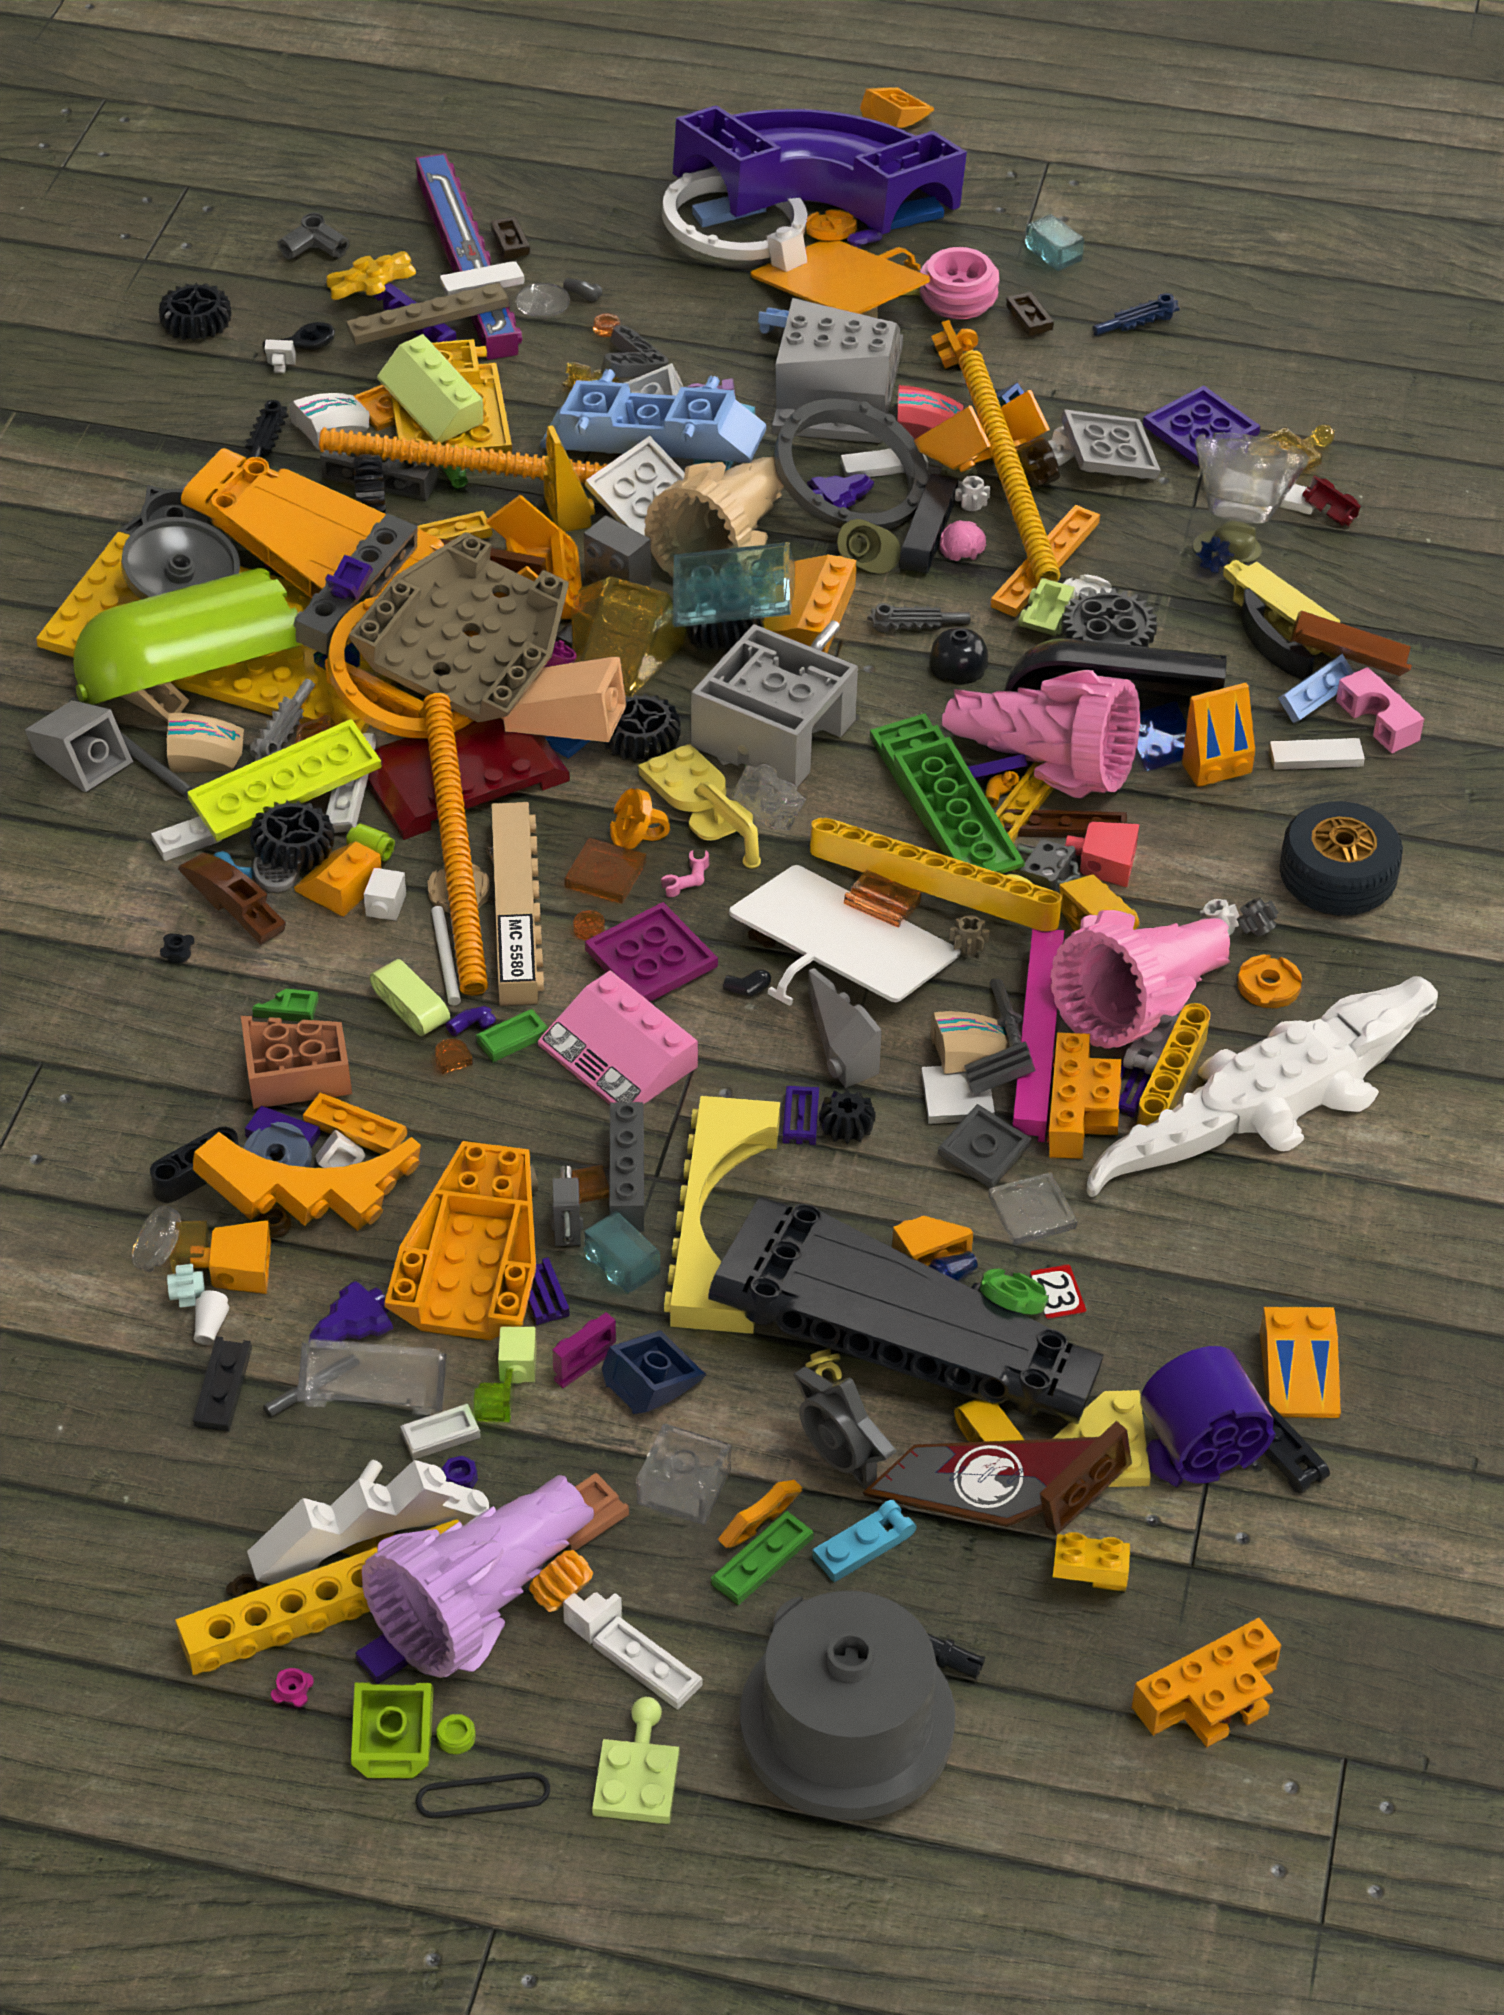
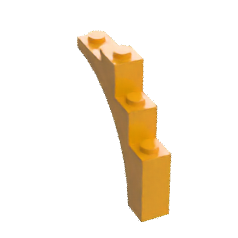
[193,1132,421,1231]

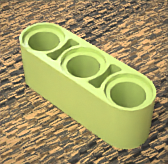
[369,959,450,1036]

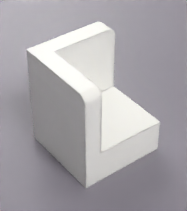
[315,1129,365,1168]
[563,1593,622,1644]

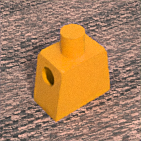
[190,1221,271,1294]

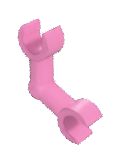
[661,850,709,897]

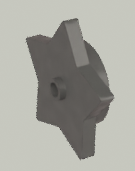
[120,485,227,536]
[794,1366,896,1490]

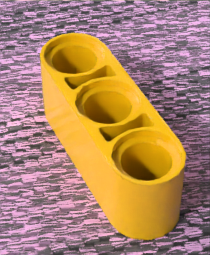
[954,1398,1025,1442]

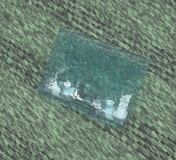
[673,542,795,627]

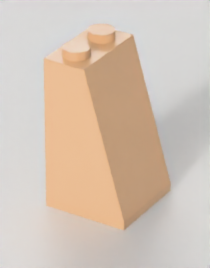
[501,657,626,742]

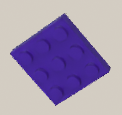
[1143,385,1260,466]

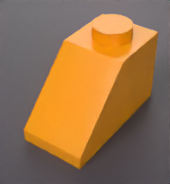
[892,1216,973,1269]

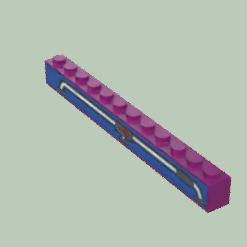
[415,153,522,360]

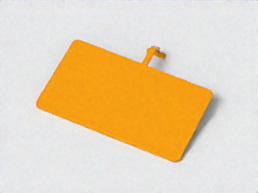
[751,240,930,314]

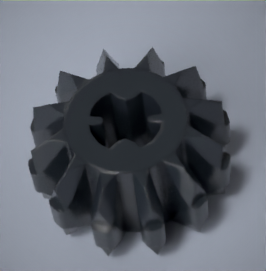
[819,1088,876,1145]

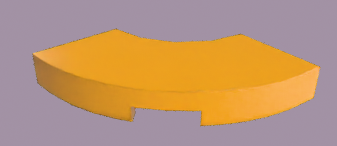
[718,1479,803,1548]

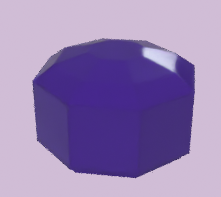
[441,1456,478,1489]

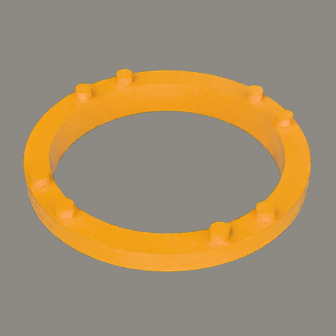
[327,595,479,738]

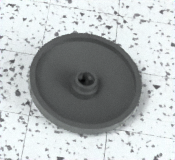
[121,517,240,599]

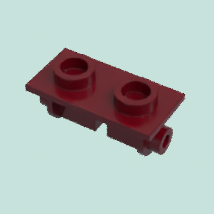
[1302,475,1361,527]

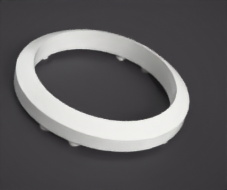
[662,169,807,261]

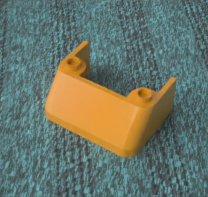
[914,390,1050,472]
[486,495,584,620]

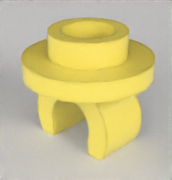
[805,1349,842,1382]

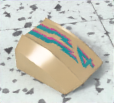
[166,713,244,773]
[930,1011,1010,1074]

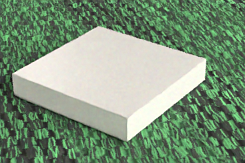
[921,1066,995,1124]

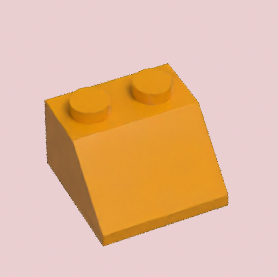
[294,841,382,917]

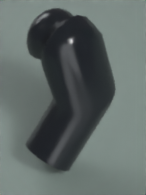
[723,969,771,997]

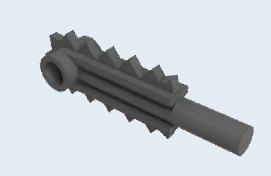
[867,603,970,632]

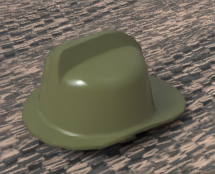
[837,519,901,574]
[1193,520,1262,563]

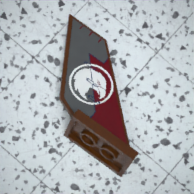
[863,1421,1132,1536]

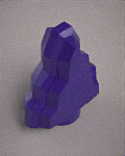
[807,474,874,509]
[309,1281,393,1347]

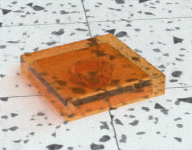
[564,838,646,904]

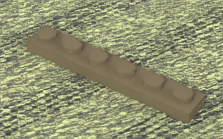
[346,283,509,345]

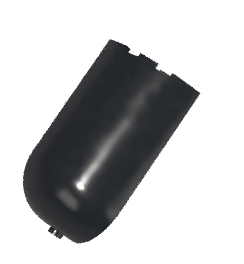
[1004,638,1227,692]

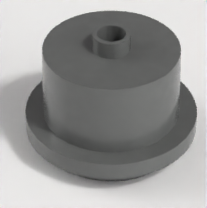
[740,1591,955,1820]

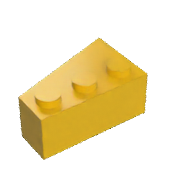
[1059,874,1139,931]

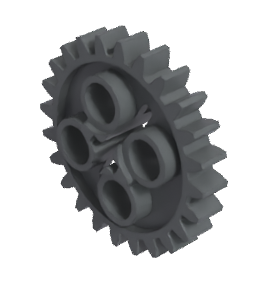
[1061,588,1157,647]

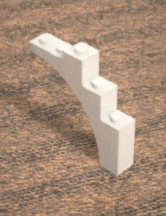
[247,1460,489,1585]

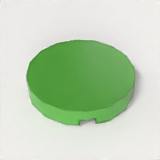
[980,1268,1049,1314]

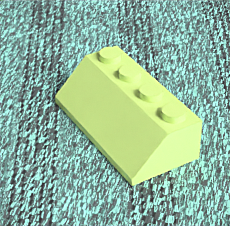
[378,334,484,444]

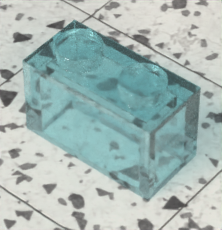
[1025,214,1084,271]
[584,1211,660,1294]

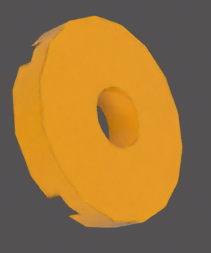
[1237,954,1302,1008]

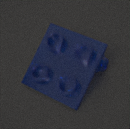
[1136,701,1187,772]

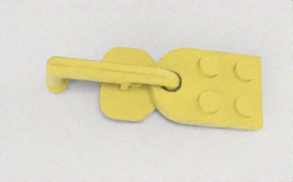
[638,744,761,869]

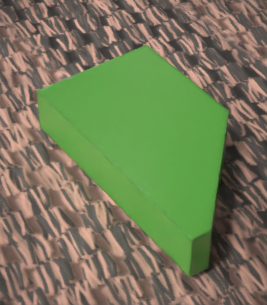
[252,989,319,1022]

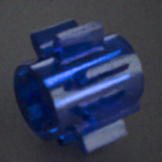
[1196,536,1234,573]

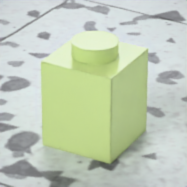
[498,1327,537,1383]

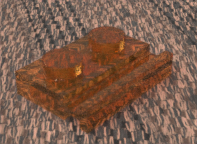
[844,870,922,928]

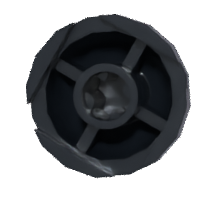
[929,628,989,685]

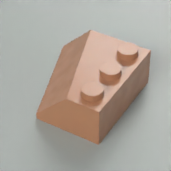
[241,1016,352,1109]

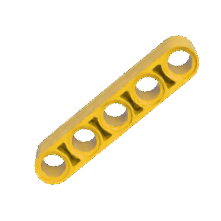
[1136,1003,1210,1126]

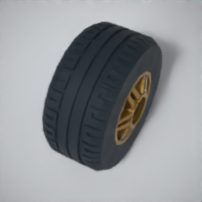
[1279,801,1403,916]

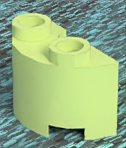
[1018,578,1075,636]

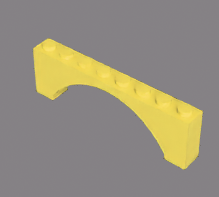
[664,1096,780,1334]

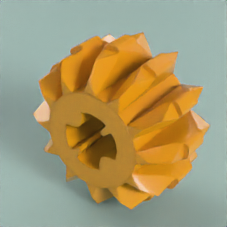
[529,1550,593,1612]

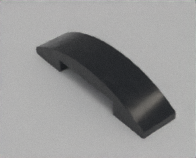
[1241,588,1315,680]

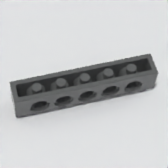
[294,513,418,655]

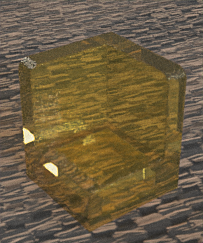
[168,1221,210,1274]

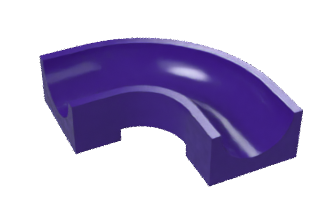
[672,105,967,235]

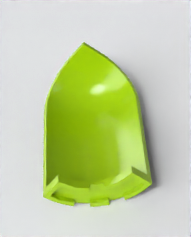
[74,568,303,705]

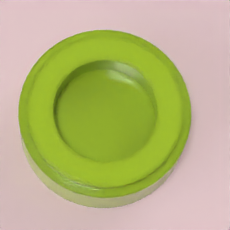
[437,1714,476,1754]

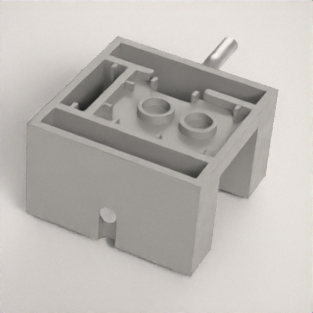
[691,620,858,790]

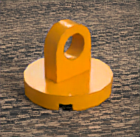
[610,788,670,850]

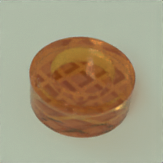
[594,313,620,337]
[573,910,605,940]

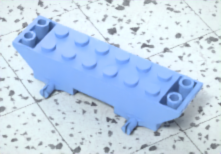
[540,369,767,463]

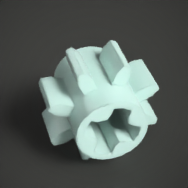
[167,1264,205,1308]

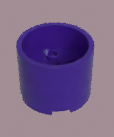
[1140,1346,1276,1483]

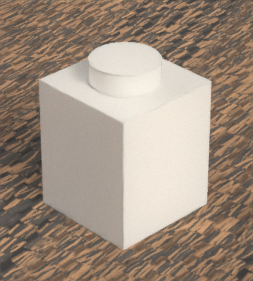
[767,226,808,272]
[364,868,406,921]

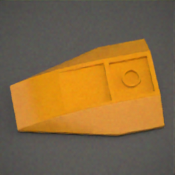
[384,1141,536,1340]

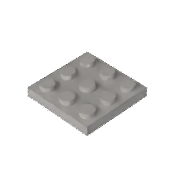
[1061,409,1161,479]

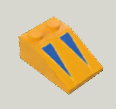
[1182,682,1255,787]
[1259,1307,1341,1418]

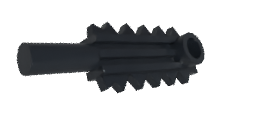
[245,400,289,459]

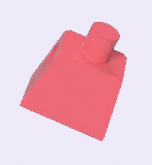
[1065,822,1139,887]

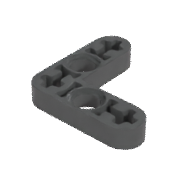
[601,325,669,377]

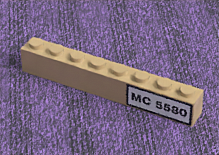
[492,802,544,1006]

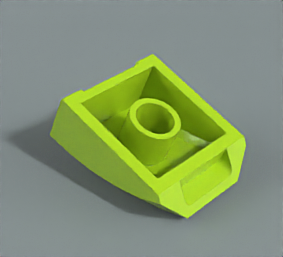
[351,1682,434,1778]

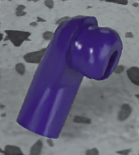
[847,229,882,249]
[446,1006,496,1036]
[1146,1439,1184,1488]

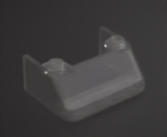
[297,1339,447,1415]

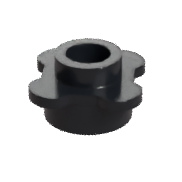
[160,933,195,963]

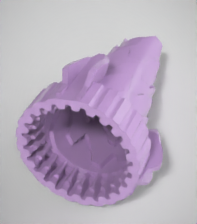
[362,1475,594,1678]

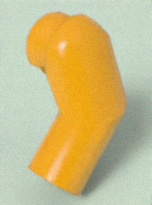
[985,770,1019,808]

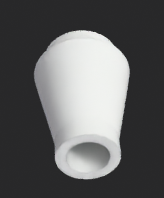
[193,1290,230,1345]

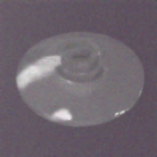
[516,283,570,318]

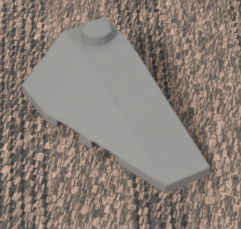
[808,968,882,1088]

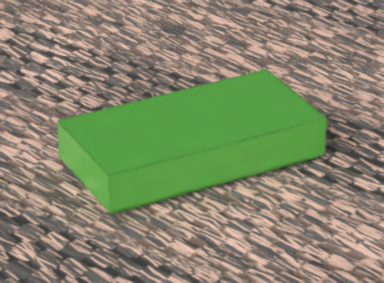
[476,1009,549,1062]

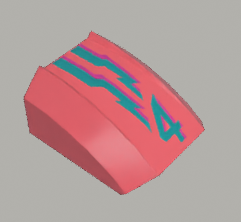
[897,385,963,439]

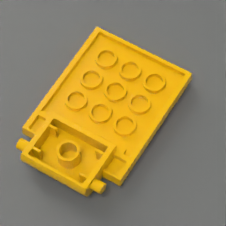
[390,339,512,454]

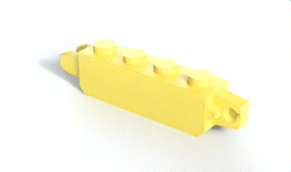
[1223,560,1340,659]

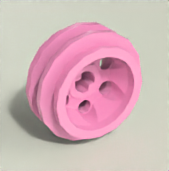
[920,247,999,319]

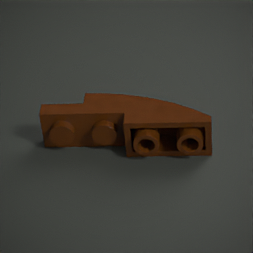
[178,853,286,944]

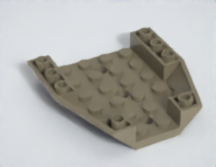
[349,532,569,722]

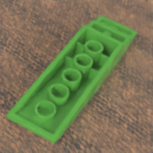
[870,713,1025,874]

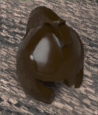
[998,437,1060,488]

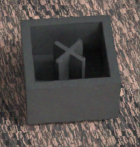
[584,516,651,599]

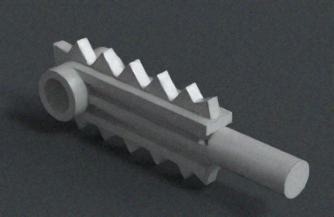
[250,679,315,761]

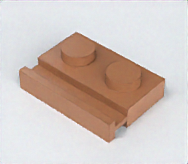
[567,1473,629,1551]

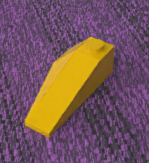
[543,425,595,532]

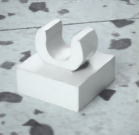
[264,340,296,373]

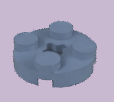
[243,1122,312,1168]

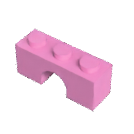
[1336,667,1424,753]

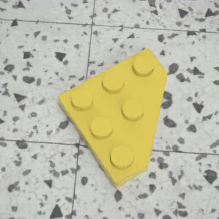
[1052,1390,1151,1487]

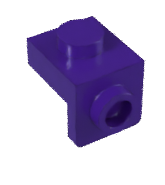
[325,554,373,600]

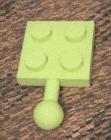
[592,1697,680,1824]

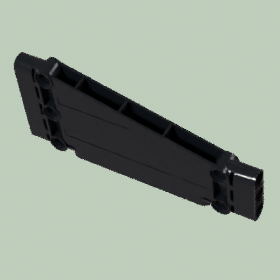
[708,1196,1104,1424]

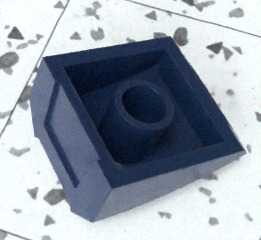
[601,1330,706,1414]

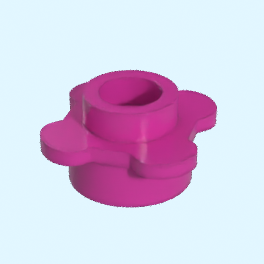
[271,1668,314,1707]

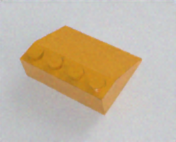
[757,554,856,653]

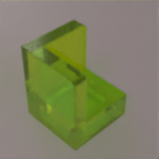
[474,1368,515,1423]

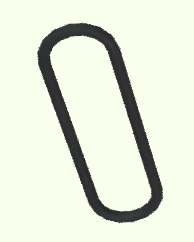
[416,1772,550,1818]

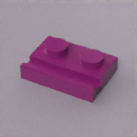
[552,1312,616,1389]

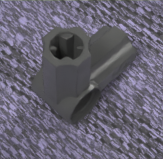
[277,212,350,260]

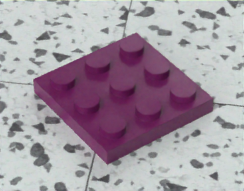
[585,902,718,1002]

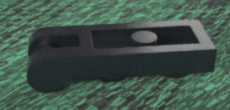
[1264,1400,1330,1493]

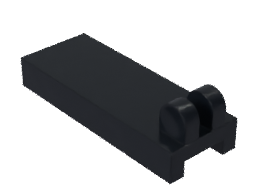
[193,1336,252,1432]

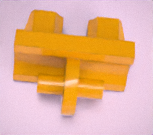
[931,320,979,369]

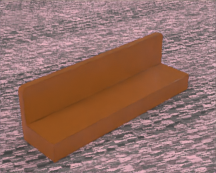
[1291,610,1412,676]

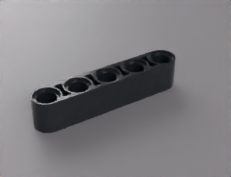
[899,473,959,574]

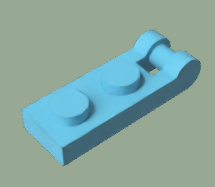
[812,1500,917,1582]

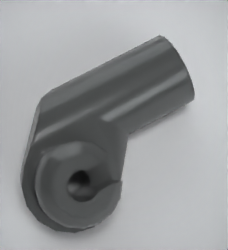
[563,278,603,301]

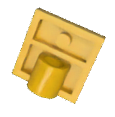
[1053,1532,1130,1592]

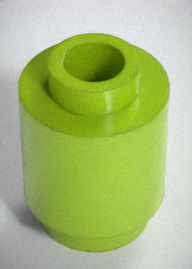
[346,823,395,862]

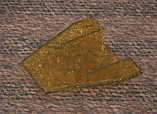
[571,576,687,697]

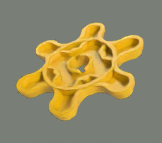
[326,251,416,300]

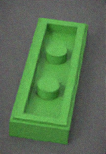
[711,1511,814,1605]

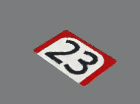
[1030,1264,1087,1319]

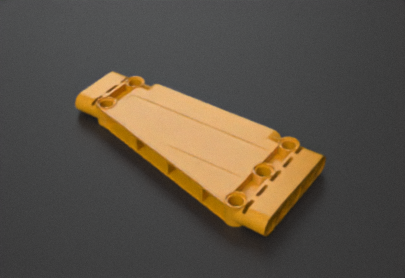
[181,448,444,599]

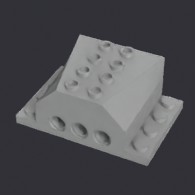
[772,298,903,443]

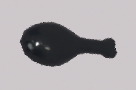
[262,322,335,354]

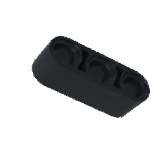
[150,1126,239,1203]

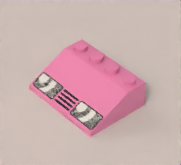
[538,970,698,1105]

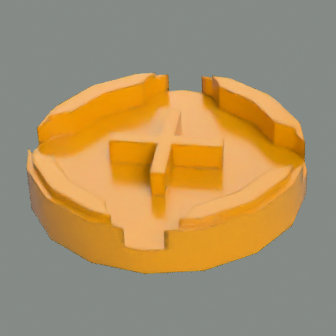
[805,210,857,241]

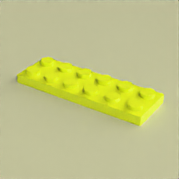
[187,719,381,842]

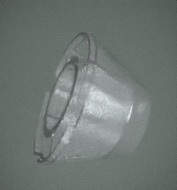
[1195,433,1309,523]

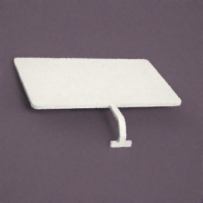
[729,865,961,1006]

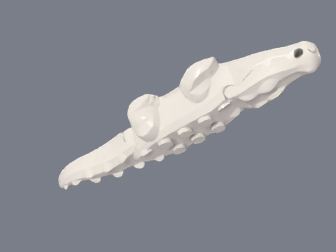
[1086,976,1438,1197]

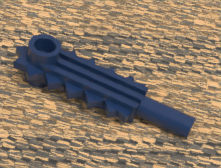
[1092,293,1180,336]

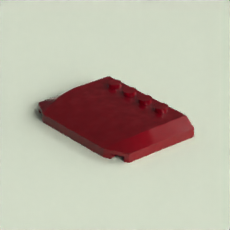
[367,718,570,840]

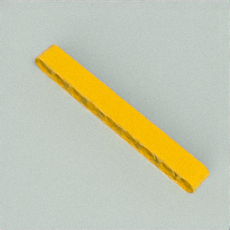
[810,818,1062,931]

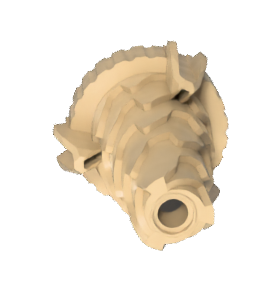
[644,457,784,588]

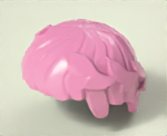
[939,520,986,561]

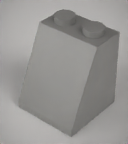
[25,700,133,792]

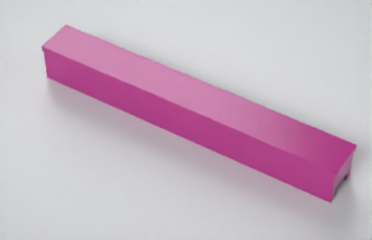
[1013,928,1064,1142]

